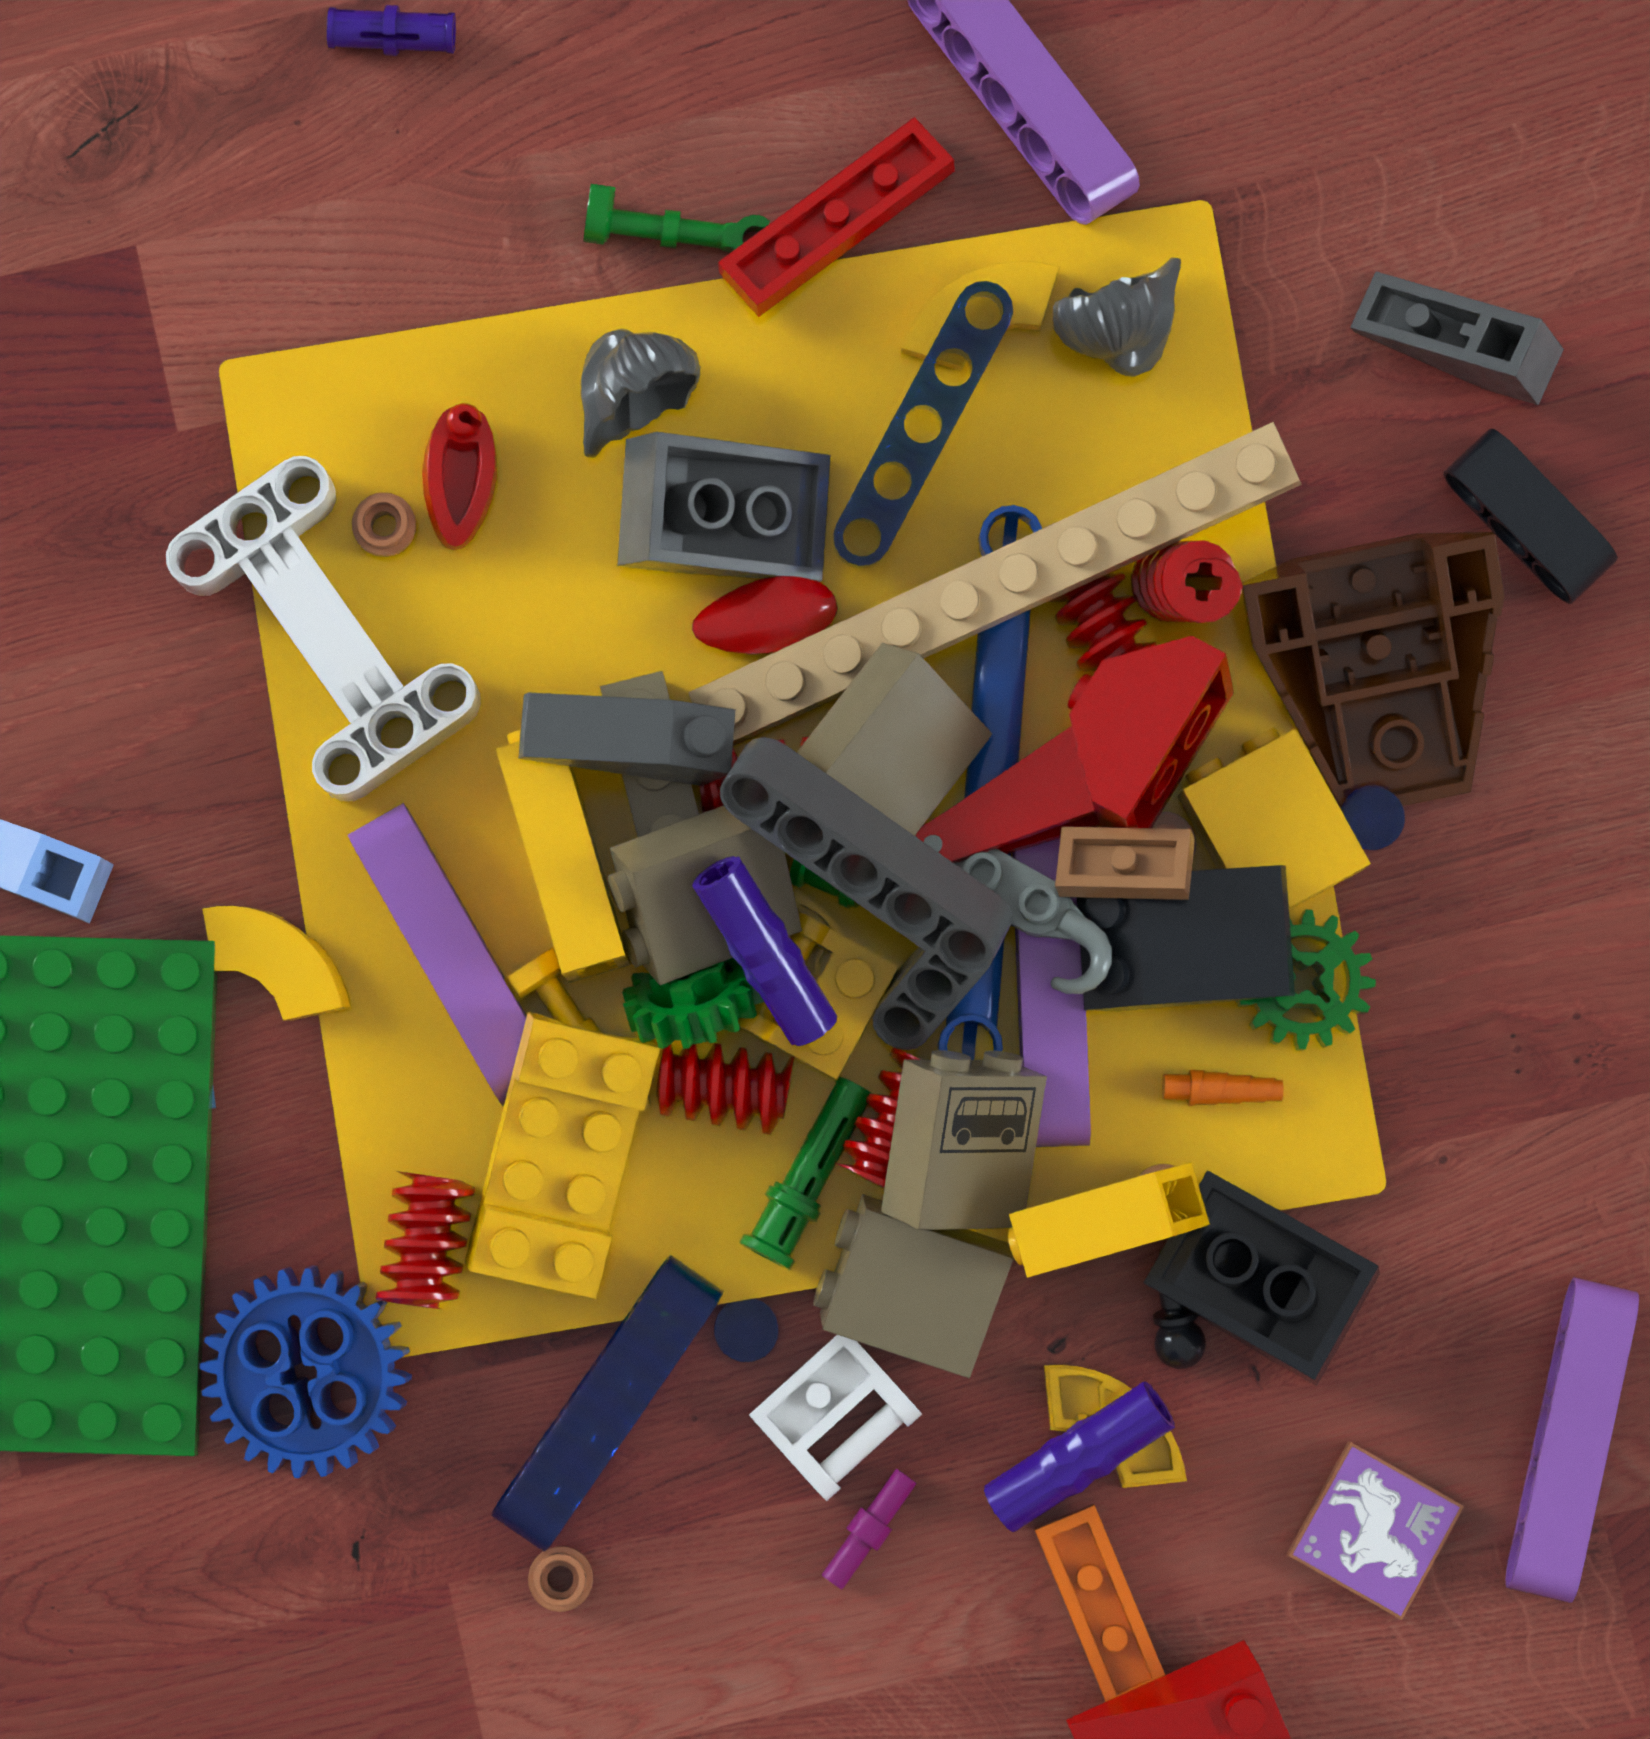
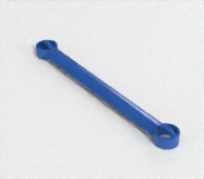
[937,505,1042,1060]

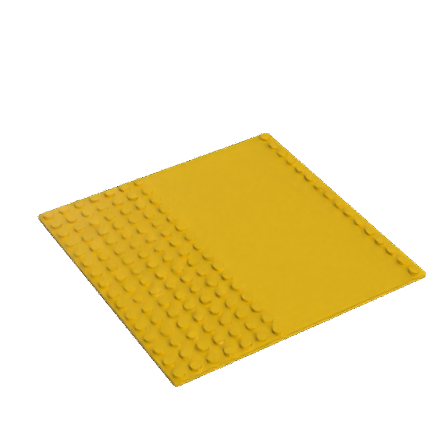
[219,200,1386,1357]

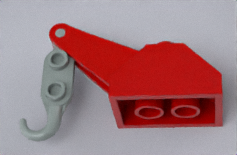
[915,636,1234,994]

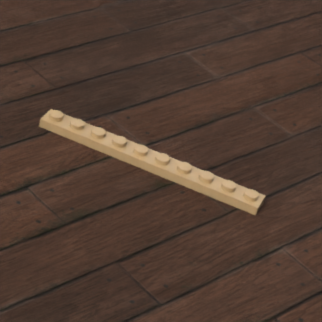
[688,422,1302,746]

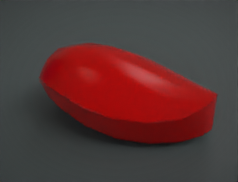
[422,403,497,550]
[692,576,838,654]

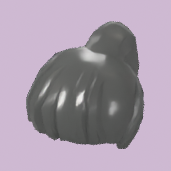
[1053,258,1181,377]
[581,329,701,458]

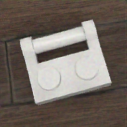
[749,1335,922,1501]

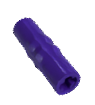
[692,856,838,1046]
[984,1381,1175,1532]

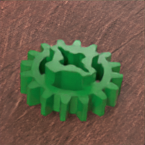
[1236,909,1376,1051]
[622,958,764,1049]

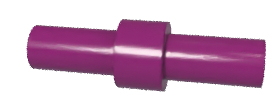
[821,1468,917,1590]

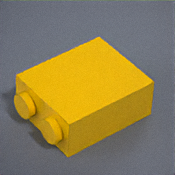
[1177,727,1371,910]
[1008,1162,1210,1278]

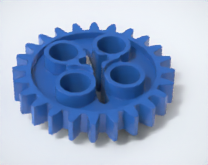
[200,1266,412,1478]

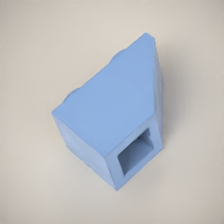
[0,819,114,924]

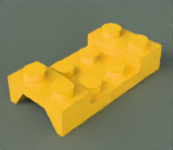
[465,1012,660,1299]

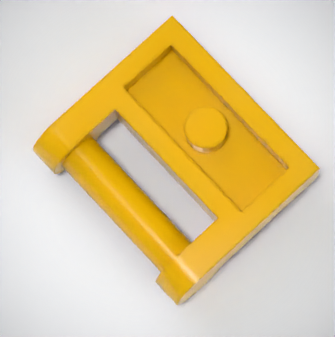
[738,911,899,1081]

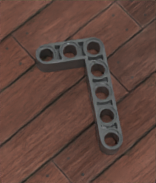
[720,737,1012,1050]

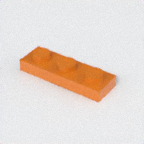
[1034,1504,1165,1702]

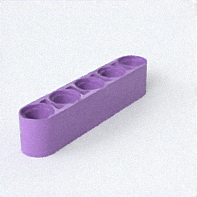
[907,0,1140,225]
[348,803,527,1107]
[1012,838,1091,1147]
[1505,1277,1639,1603]

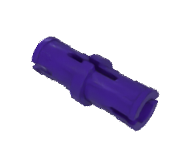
[327,5,456,56]

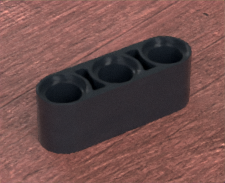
[1443,428,1618,604]

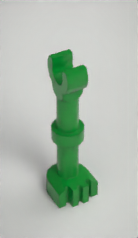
[583,184,770,253]

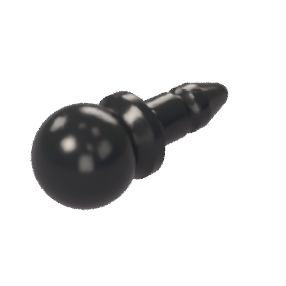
[1153,1248,1206,1369]

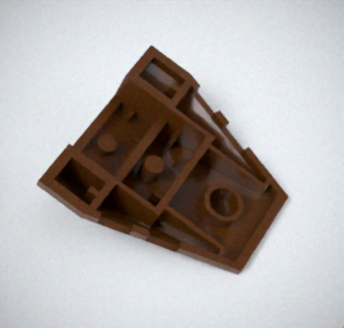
[1242,532,1505,818]

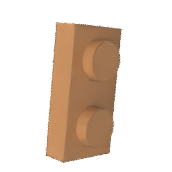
[1055,827,1195,900]

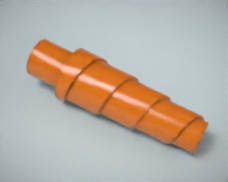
[1162,1070,1283,1106]

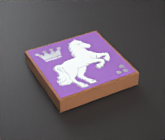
[1286,1441,1464,1620]

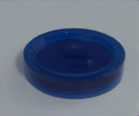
[1341,785,1405,850]
[714,1299,779,1362]

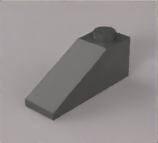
[1350,271,1564,405]
[518,692,736,786]

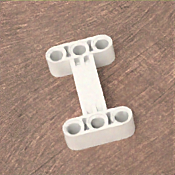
[166,456,481,801]

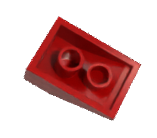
[1066,1640,1291,1739]

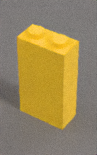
[495,729,631,983]

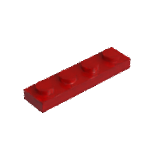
[718,117,955,317]

